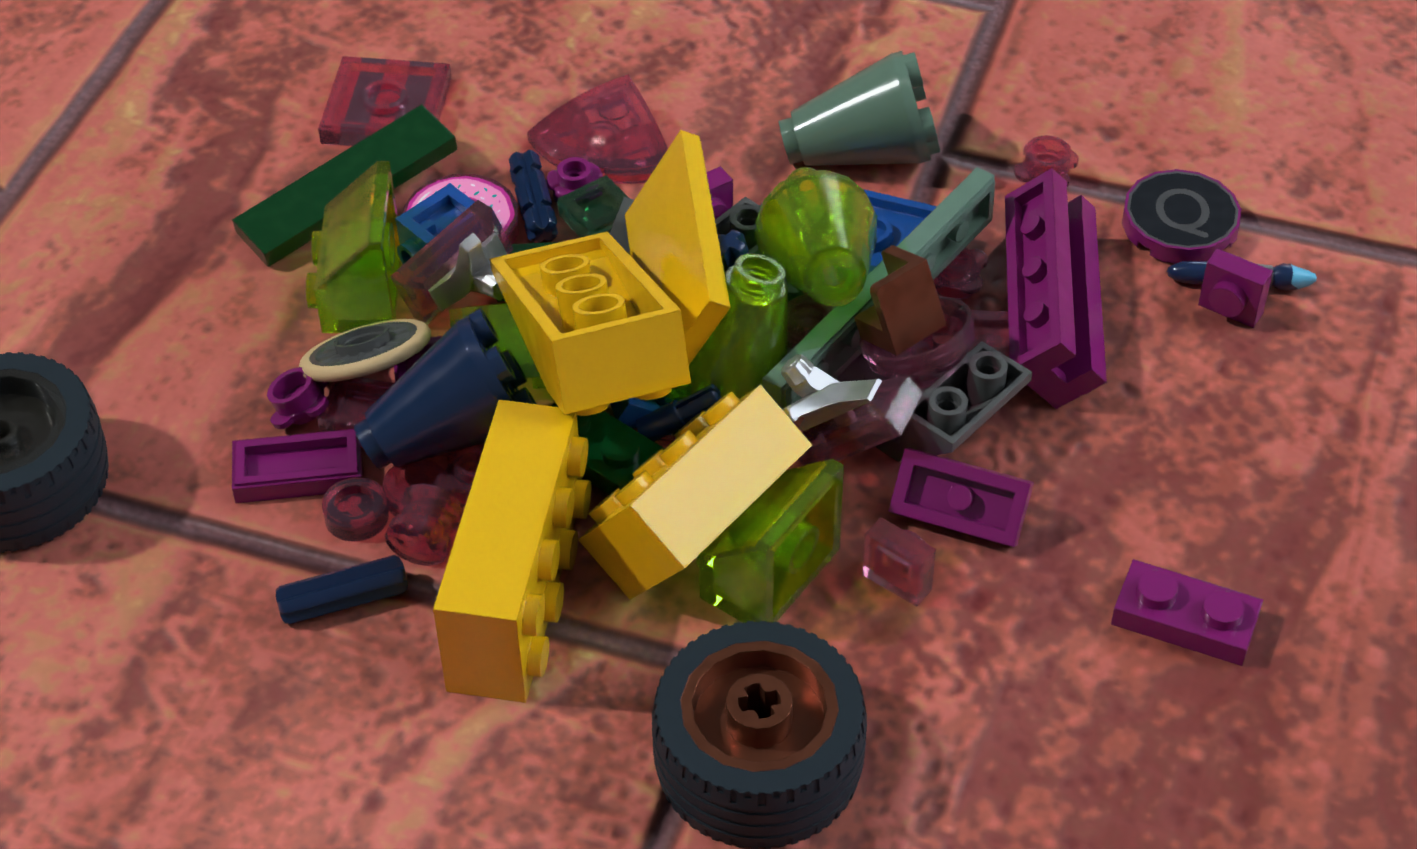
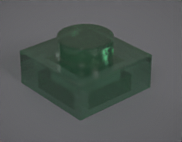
[558,175,629,237]

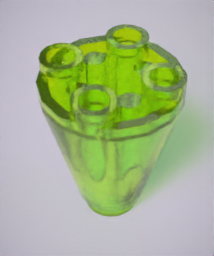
[755,167,877,306]
[666,254,788,401]

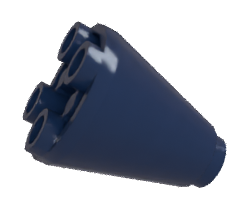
[354,308,537,469]

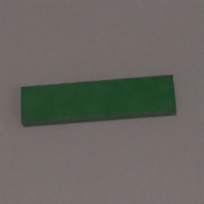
[232,104,458,267]

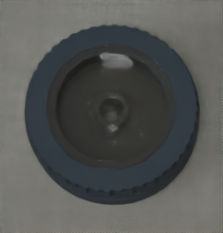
[0,352,109,553]

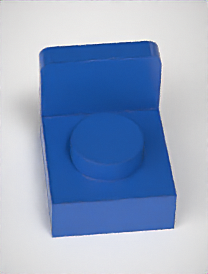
[395,183,491,285]

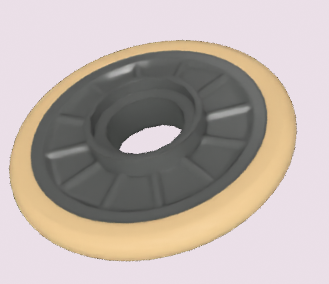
[299,319,431,382]

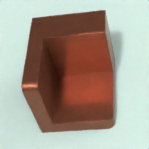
[854,245,947,356]

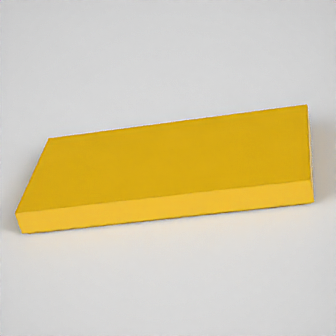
[625,130,731,365]

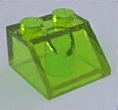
[306,161,401,333]
[696,459,844,623]

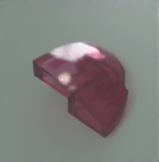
[527,74,668,184]

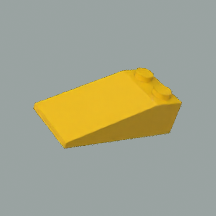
[489,231,691,416]

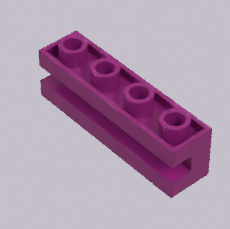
[1005,168,1107,409]

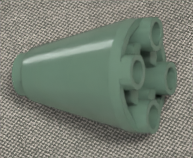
[778,51,941,166]

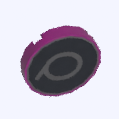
[1122,169,1241,263]

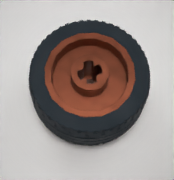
[652,621,867,849]

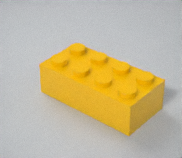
[433,400,592,703]

